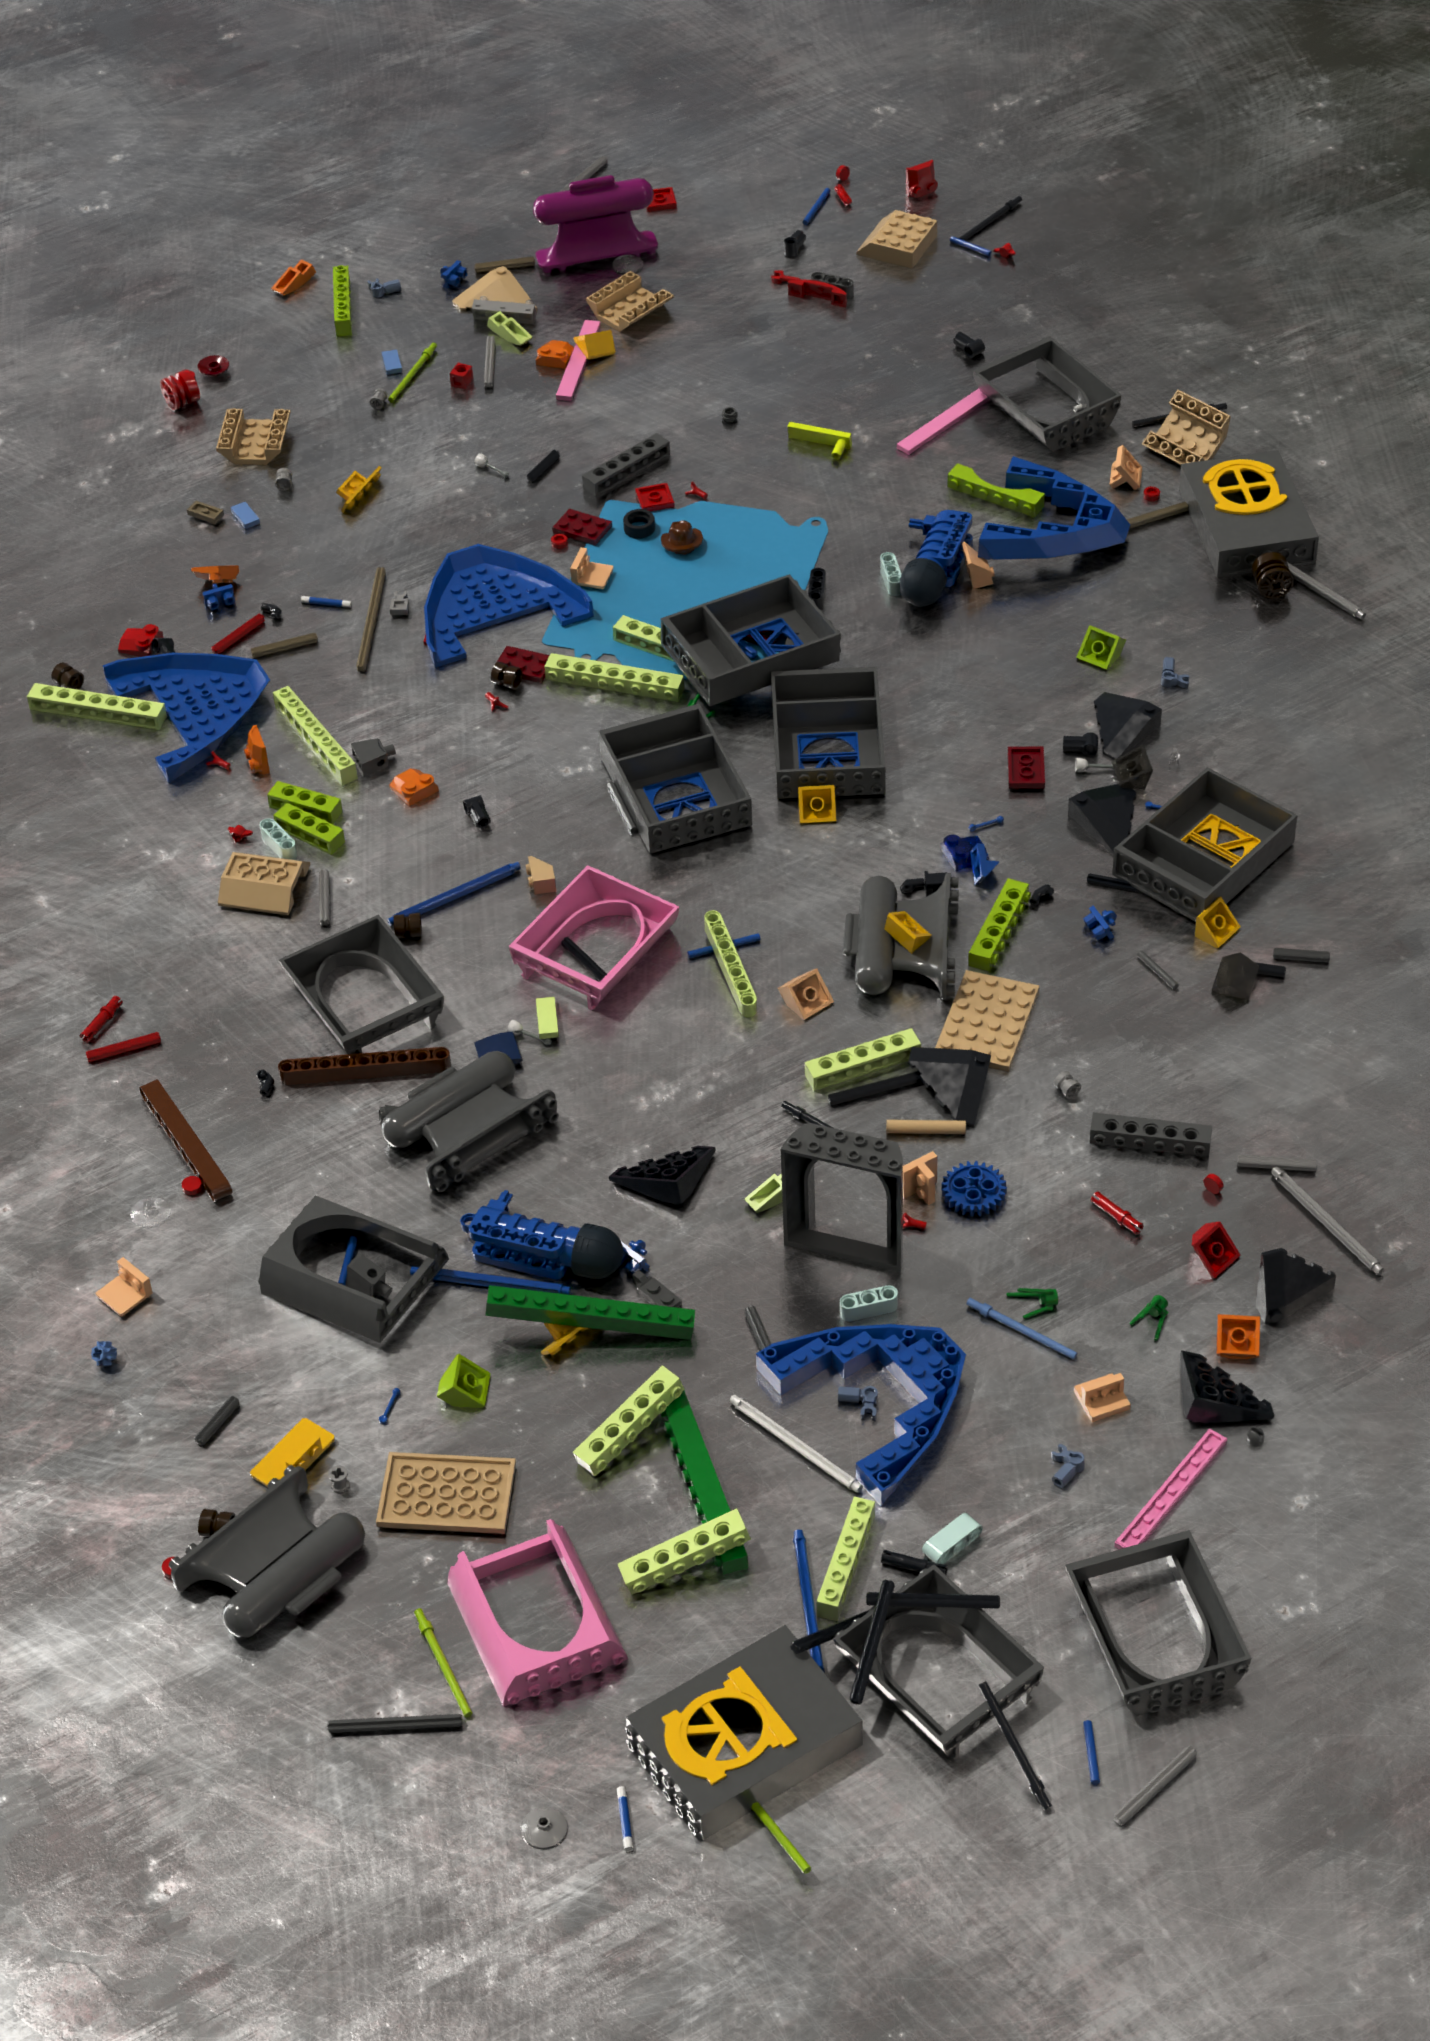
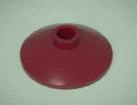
[198,355,229,376]

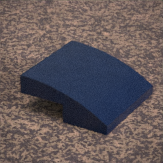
[474,1031,523,1065]

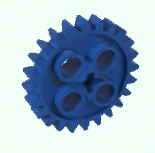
[941,1161,1007,1216]

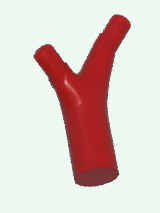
[685,481,708,500]
[485,692,508,711]
[206,751,231,770]
[903,1213,927,1230]

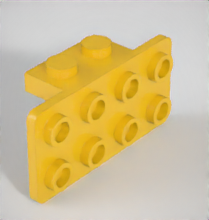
[250,1418,335,1487]

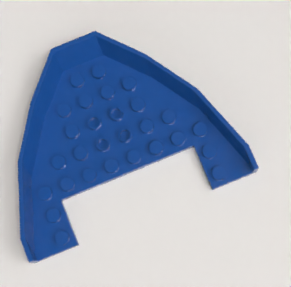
[424,544,594,668]
[102,653,270,783]

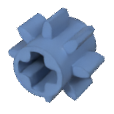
[91,1341,117,1366]

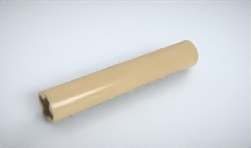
[886,1120,966,1134]

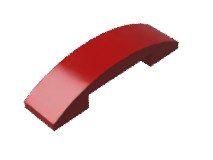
[788,279,847,308]

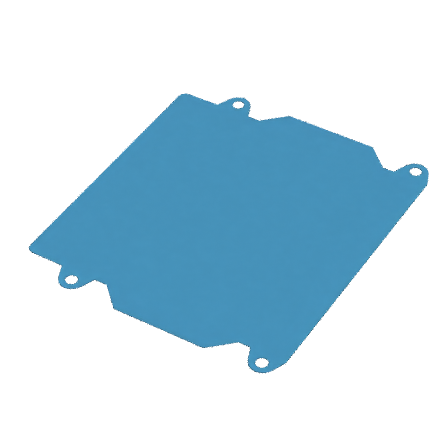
[542,500,828,680]

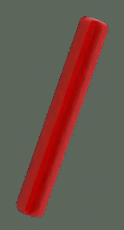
[211,613,265,654]
[86,1032,161,1062]

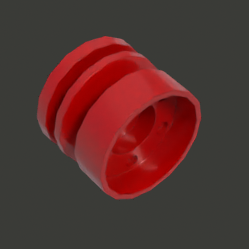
[160,369,200,411]

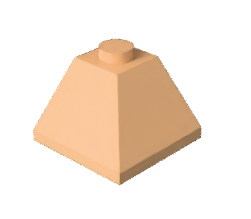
[962,542,995,589]
[778,968,834,1020]

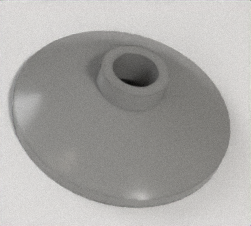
[521,1807,567,1849]

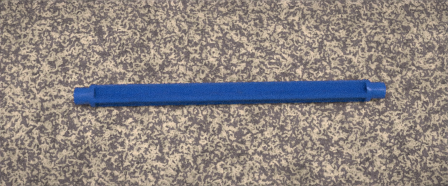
[387,862,521,926]
[410,1266,571,1295]
[793,1529,825,1673]

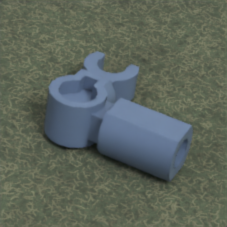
[367,278,401,298]
[1160,657,1189,689]
[838,1386,878,1420]
[1051,1444,1085,1489]

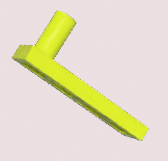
[787,422,852,460]

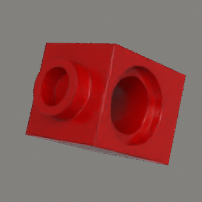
[449,363,473,389]

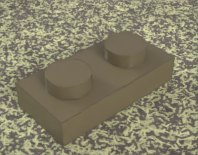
[187,501,224,524]

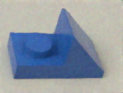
[970,843,999,885]

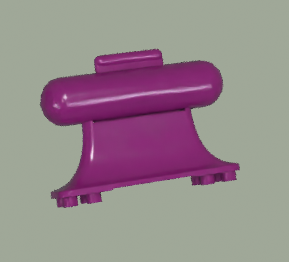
[533,175,658,273]

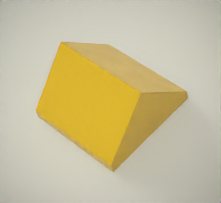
[573,330,616,360]
[798,785,836,823]
[1195,896,1241,948]
[884,911,932,954]

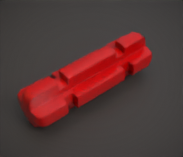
[835,184,852,206]

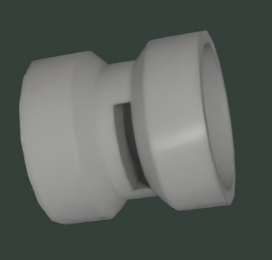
[275,468,292,491]
[1054,1071,1081,1099]

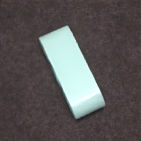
[880,552,902,596]
[260,818,297,860]
[840,1285,898,1322]
[922,1513,983,1564]

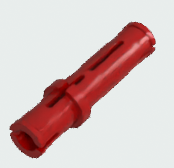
[79,996,123,1043]
[1091,1191,1144,1235]

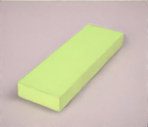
[536,997,559,1039]

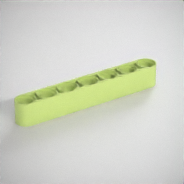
[704,910,757,1018]

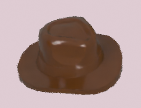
[661,520,703,554]

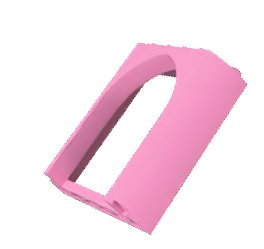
[509,865,679,1010]
[448,1519,628,1707]

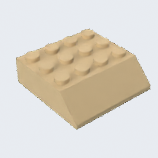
[856,210,937,269]

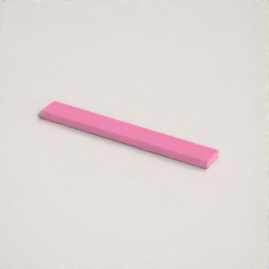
[556,320,601,401]
[896,388,990,455]
[1114,1428,1228,1549]

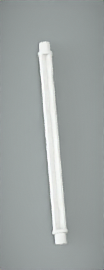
[730,1395,863,1493]

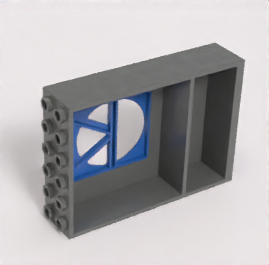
[661,574,841,706]
[771,667,886,799]
[598,704,752,853]

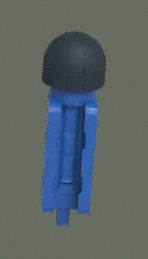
[900,510,973,607]
[460,1190,623,1279]

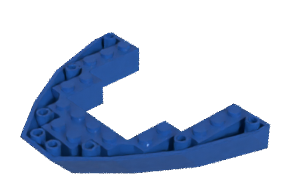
[978,456,1130,560]
[756,1324,966,1507]

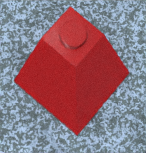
[1192,1221,1241,1279]

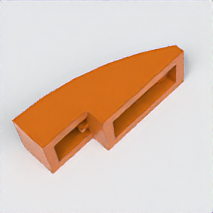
[271,259,316,296]

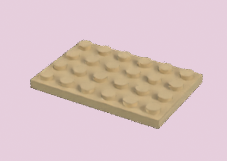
[935,970,1039,1072]
[376,1452,516,1534]

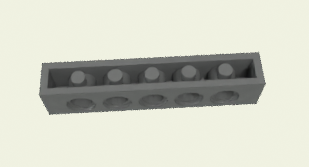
[582,433,670,497]
[1090,1112,1212,1157]

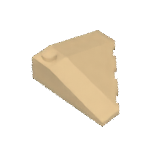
[452,266,537,311]

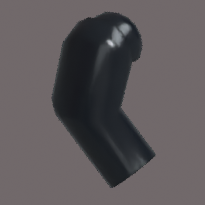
[261,603,282,619]
[900,878,924,894]
[1029,884,1054,906]
[257,1069,274,1097]

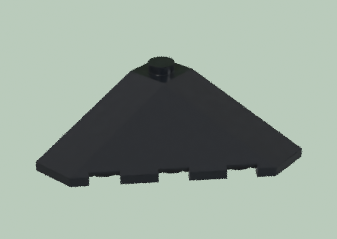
[1094,692,1162,762]
[1068,782,1136,855]
[908,1047,991,1127]
[609,1146,716,1205]
[1256,1248,1336,1324]
[1180,1350,1274,1423]

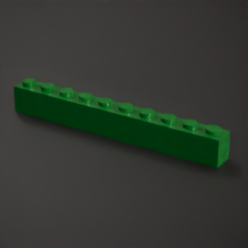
[485,1285,695,1340]
[659,1391,748,1575]

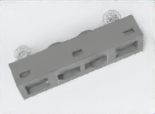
[472,296,537,324]

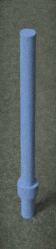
[966,1298,1078,1360]

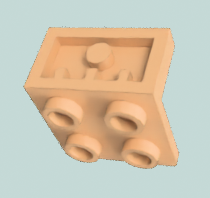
[570,547,614,589]
[96,1257,153,1317]

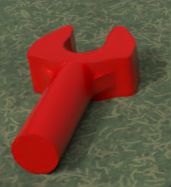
[771,270,800,285]

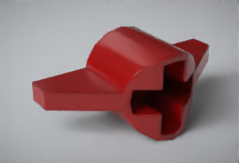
[993,243,1016,258]
[228,825,253,843]

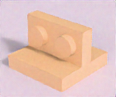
[1109,445,1142,490]
[903,1151,937,1205]
[1074,1373,1131,1422]

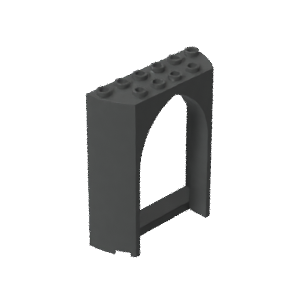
[973,336,1122,452]
[279,915,444,1054]
[781,1122,903,1272]
[258,1195,449,1343]
[1065,1530,1252,1715]
[833,1564,1044,1759]

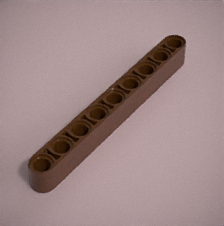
[278,1047,451,1085]
[139,1079,233,1202]

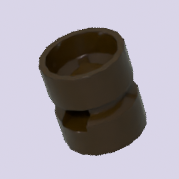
[491,661,523,690]
[51,662,84,690]
[394,913,422,939]
[198,1509,235,1538]

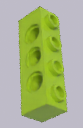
[267,781,343,825]
[273,803,345,855]

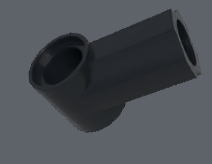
[784,230,806,258]
[953,332,985,358]
[151,638,176,654]
[1063,732,1098,756]
[463,795,491,829]

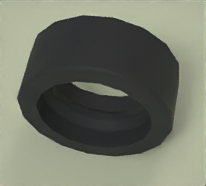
[623,509,655,539]

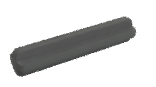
[1273,948,1330,963]
[745,1305,771,1350]
[194,1396,240,1446]

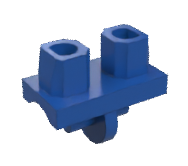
[440,260,468,289]
[202,583,235,610]
[1083,905,1117,940]
[621,1240,650,1274]

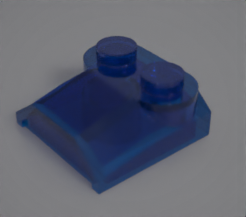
[940,834,989,872]

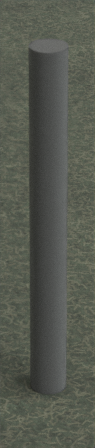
[607,781,637,833]

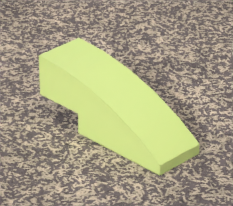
[487,311,532,346]
[744,1173,782,1213]

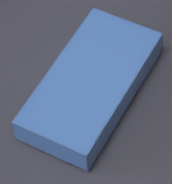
[382,350,402,375]
[231,501,260,529]

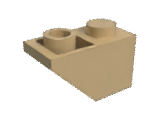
[525,856,556,895]

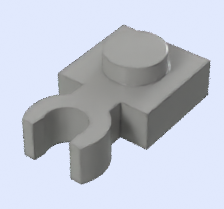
[390,591,409,615]

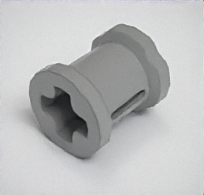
[370,388,388,410]
[328,1465,350,1494]

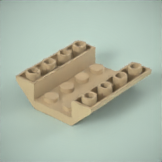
[586,271,674,332]
[1142,390,1231,465]
[216,408,291,465]
[218,852,311,915]

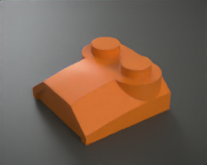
[536,340,574,369]
[191,565,239,583]
[244,725,270,775]
[389,768,439,807]
[1217,1314,1260,1360]

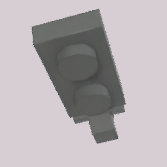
[632,1270,682,1308]

